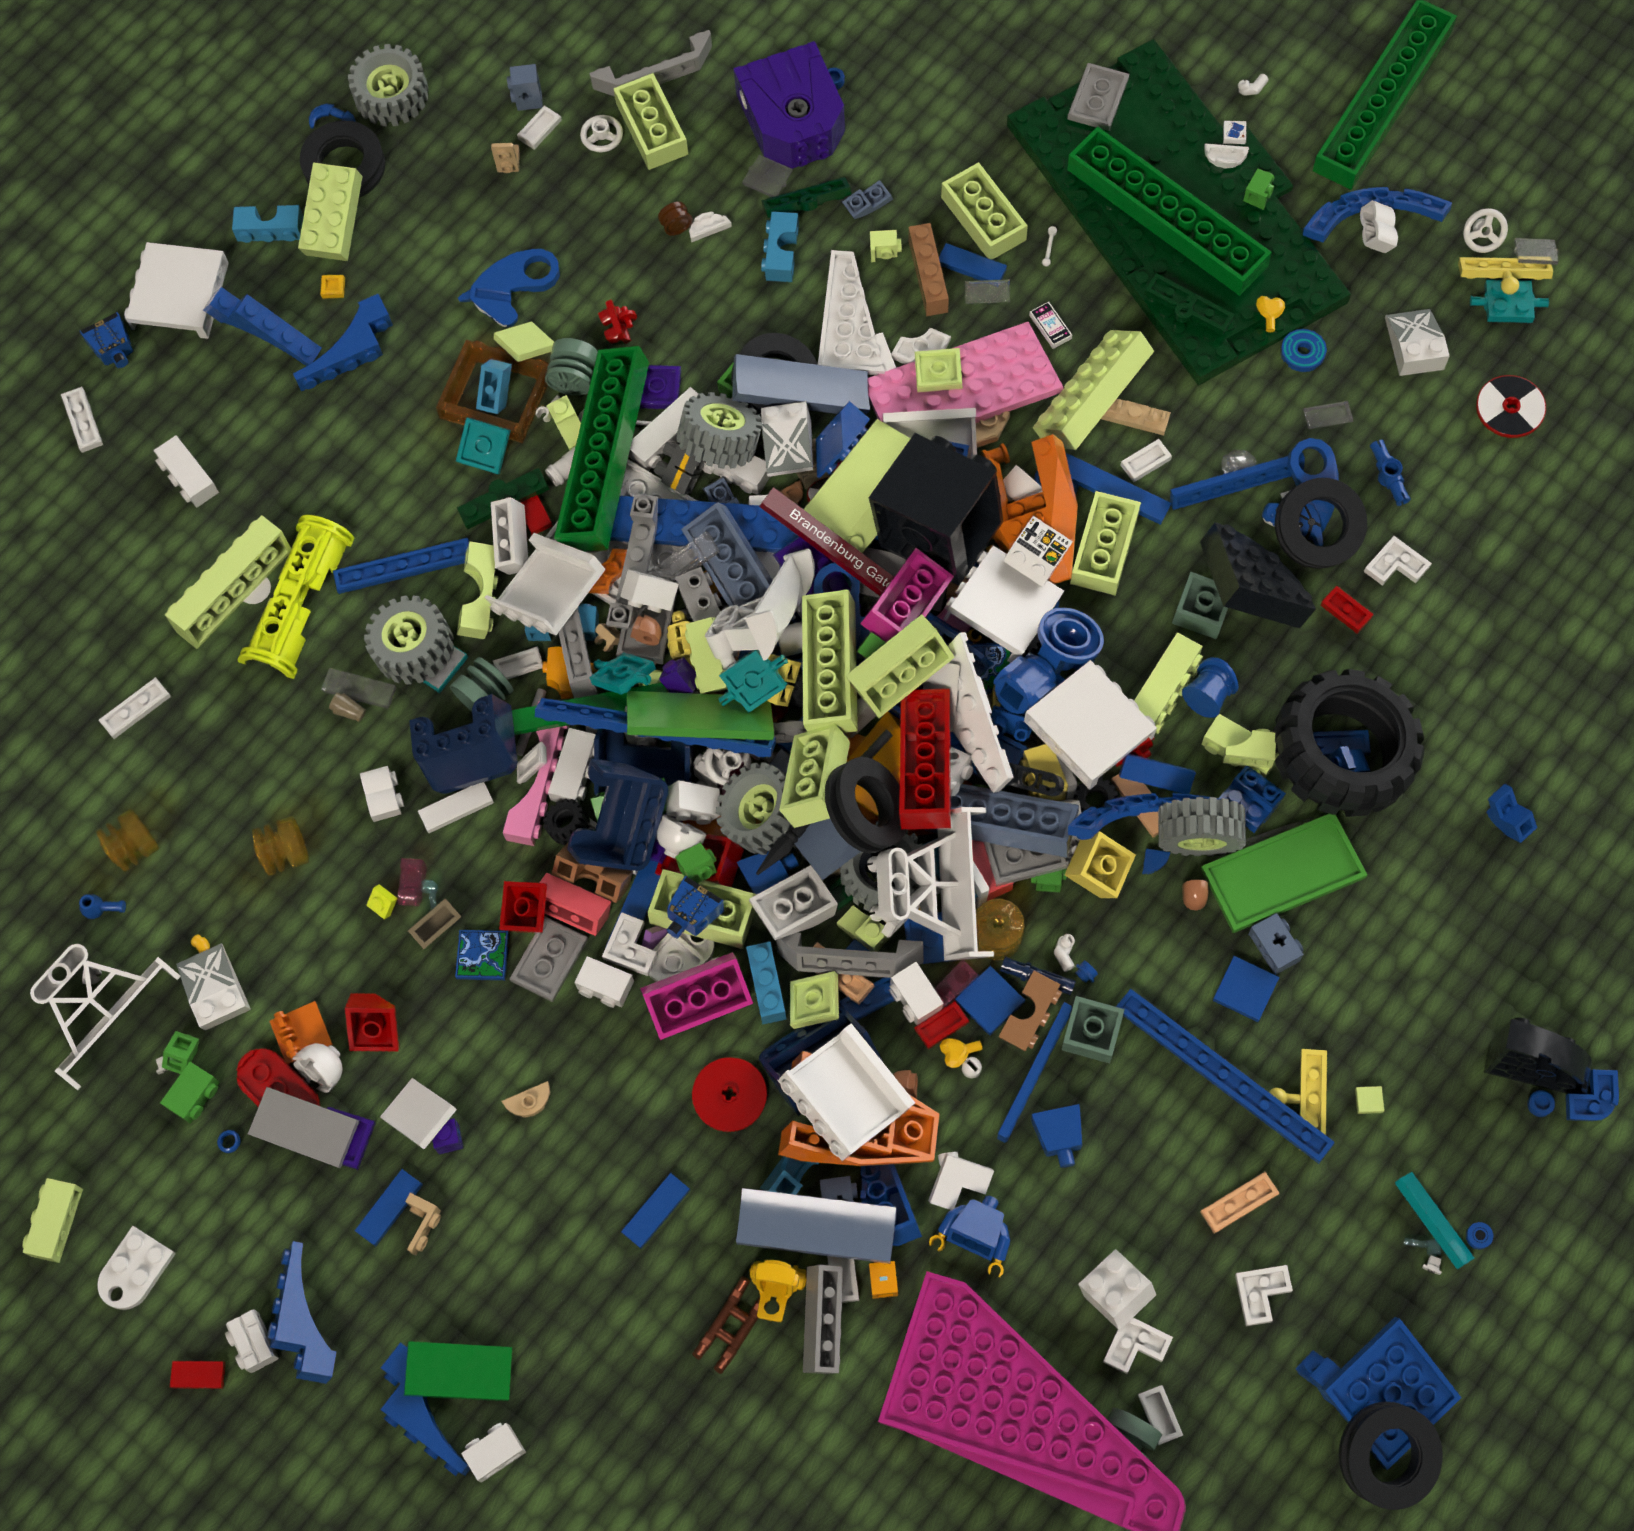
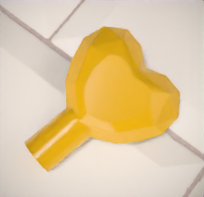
[1256,296,1285,333]
[940,1038,982,1068]

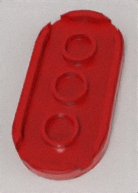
[236,1049,320,1107]

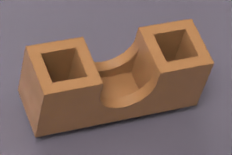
[552,842,633,903]
[999,971,1062,1051]

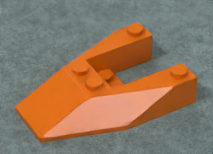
[987,434,1078,584]
[778,1051,939,1166]

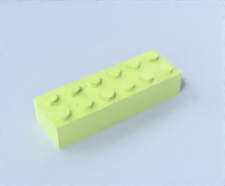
[1032,330,1154,450]
[165,515,291,649]
[802,590,858,733]

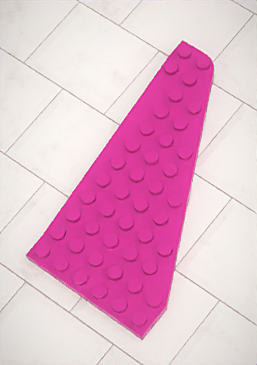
[878,1271,1186,1531]

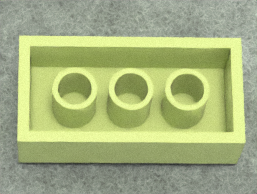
[613,73,689,170]
[941,162,1028,260]
[298,163,363,261]
[1070,491,1141,596]
[846,614,955,718]
[1134,632,1203,734]
[779,724,850,828]
[648,869,756,949]

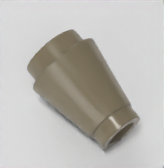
[329,692,366,722]

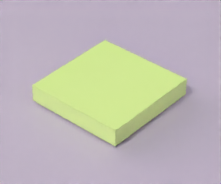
[494,321,554,362]
[915,348,963,392]
[790,971,839,1029]

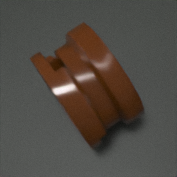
[658,202,693,236]

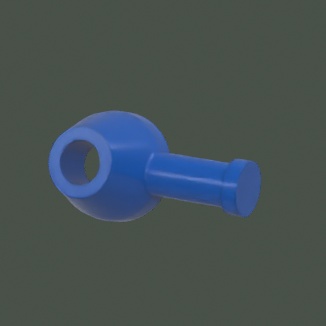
[79,894,126,919]

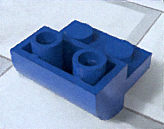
[1219,766,1286,833]

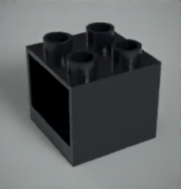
[868,433,1004,586]

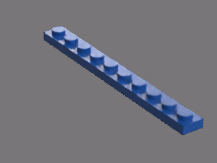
[535,698,776,757]
[1116,989,1335,1164]

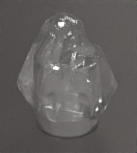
[1222,449,1256,473]

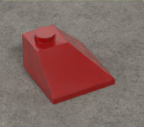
[499,881,547,934]
[345,993,399,1051]

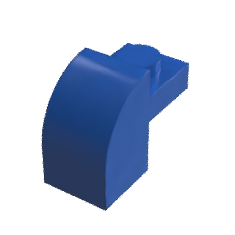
[1486,784,1537,843]
[1296,1350,1341,1406]

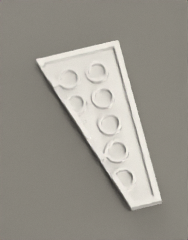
[818,250,885,375]
[922,632,1014,793]

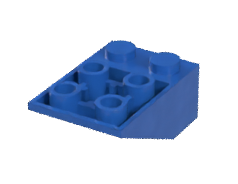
[816,401,870,479]

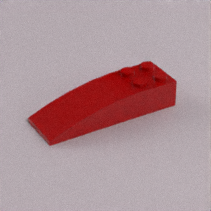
[899,689,951,830]

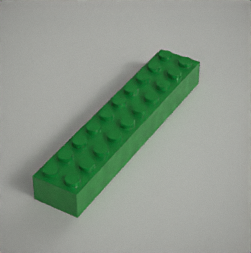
[1312,0,1457,190]
[1067,126,1272,296]
[554,346,649,552]

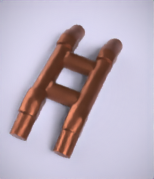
[692,1276,768,1374]

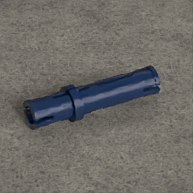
[1000,956,1076,996]

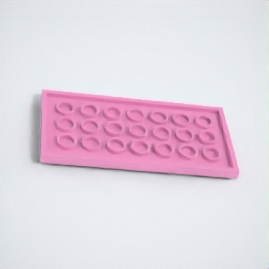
[868,322,1063,423]

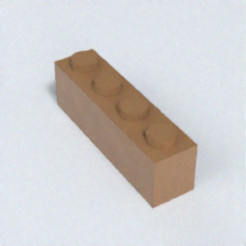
[909,223,949,316]

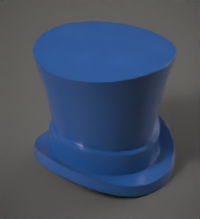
[1182,657,1239,718]

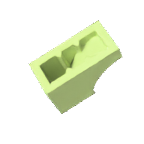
[546,395,581,450]
[1223,729,1276,768]
[837,906,890,952]

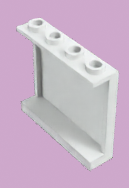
[124,242,229,339]
[883,408,977,459]
[485,533,606,635]
[944,546,1064,663]
[1024,660,1157,790]
[778,1024,915,1161]

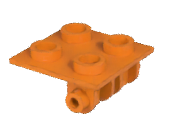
[270,1001,333,1064]

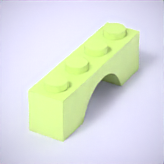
[457,541,498,639]

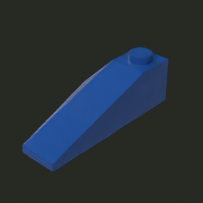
[860,1164,922,1246]

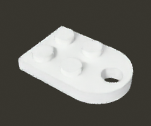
[98,1226,176,1310]

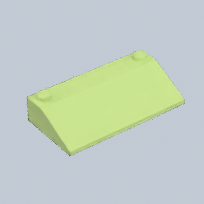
[804,419,910,553]

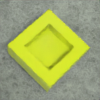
[366,884,398,919]

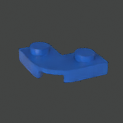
[1566,1069,1619,1121]

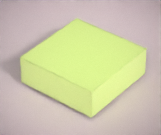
[1355,1086,1384,1114]

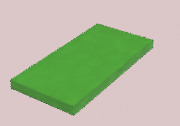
[627,691,774,740]
[1201,814,1367,933]

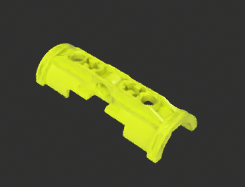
[237,515,355,679]

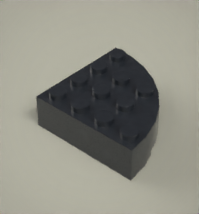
[1200,522,1316,629]
[1484,1018,1592,1094]

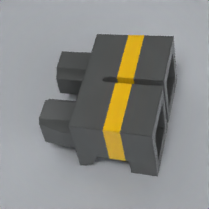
[654,441,706,495]

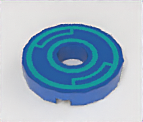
[1280,329,1327,372]

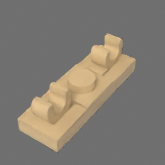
[1101,399,1171,436]

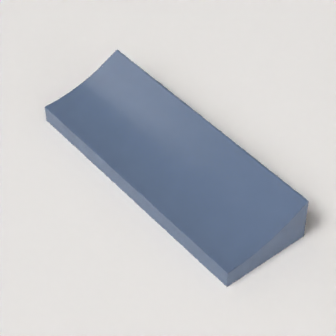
[732,354,870,415]
[681,502,796,621]
[768,748,861,880]
[925,784,1079,858]
[736,1188,897,1264]

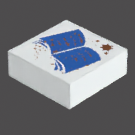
[1223,121,1246,144]

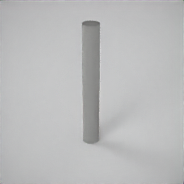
[516,689,546,756]

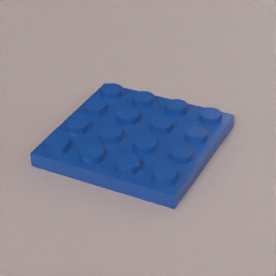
[1320,1317,1462,1470]

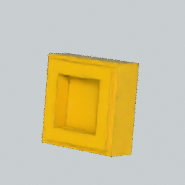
[320,275,345,298]

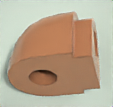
[630,614,662,646]
[1182,880,1208,911]
[893,1070,918,1098]

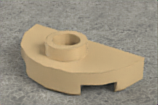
[502,1081,551,1118]

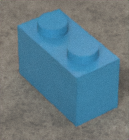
[476,359,512,414]

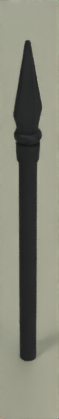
[756,730,893,875]

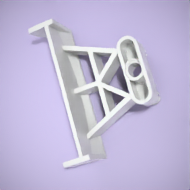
[705,549,815,670]
[867,807,994,961]
[30,944,181,1090]

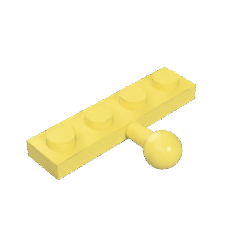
[1458,257,1553,295]
[1269,1049,1327,1150]

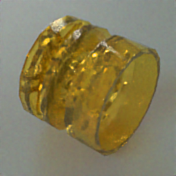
[96,808,160,873]
[252,816,309,876]
[976,899,1024,960]

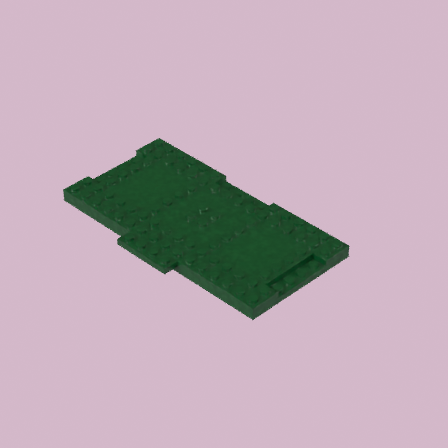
[1007,39,1351,386]

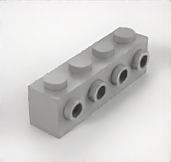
[675,567,738,658]
[803,1265,843,1374]

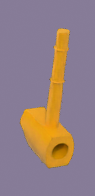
[542,647,598,699]

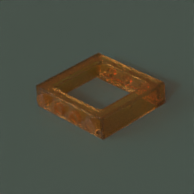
[436,340,548,443]

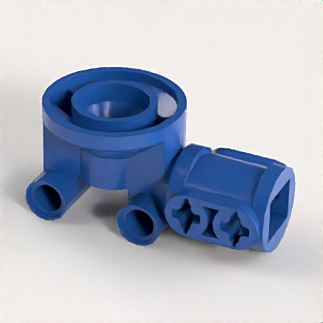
[993,608,1104,714]

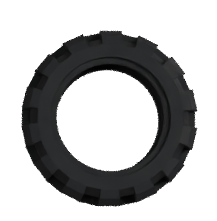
[1272,669,1425,817]

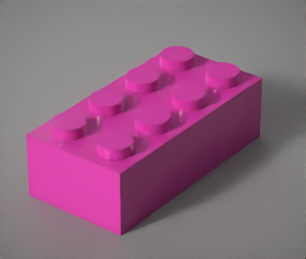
[860,548,954,643]
[640,952,753,1040]

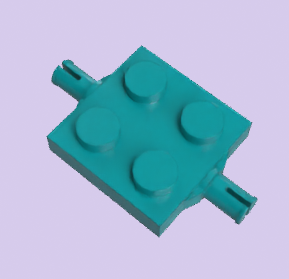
[1470,280,1549,323]
[718,650,788,713]
[589,652,656,695]

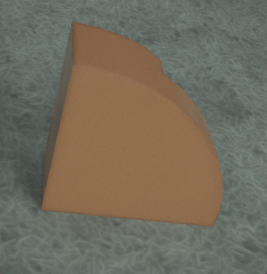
[780,480,803,506]

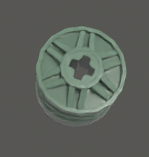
[545,338,598,396]
[449,657,514,712]
[1107,1407,1162,1460]

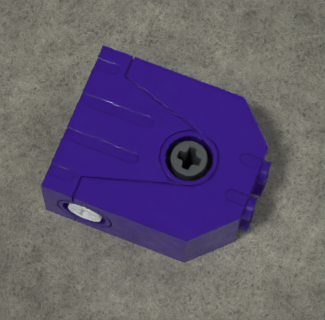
[733,41,845,169]

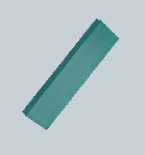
[1395,1172,1474,1269]

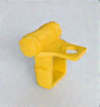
[750,1260,807,1322]

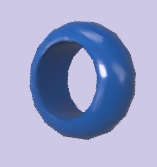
[217,1130,241,1153]

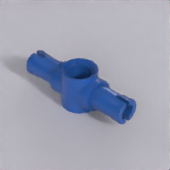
[1370,440,1411,506]

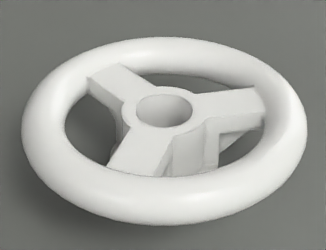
[580,115,623,152]
[1463,208,1508,253]
[705,748,751,785]

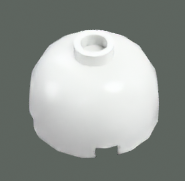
[657,815,706,859]
[292,1043,343,1093]

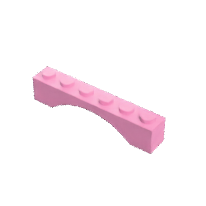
[503,701,570,846]

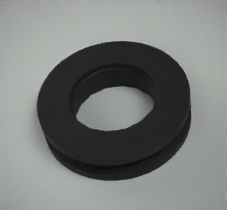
[300,121,385,198]
[731,333,817,417]
[1275,478,1367,569]
[825,757,907,853]
[1339,1402,1443,1510]

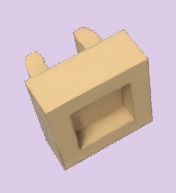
[594,623,621,652]

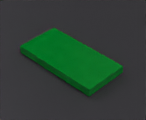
[404,1341,512,1401]

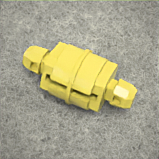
[667,611,695,670]

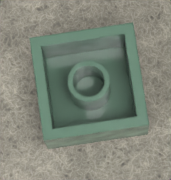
[1172,572,1228,639]
[1062,996,1125,1064]

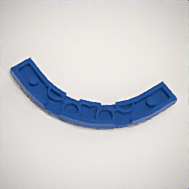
[1303,187,1452,243]
[1068,793,1221,840]

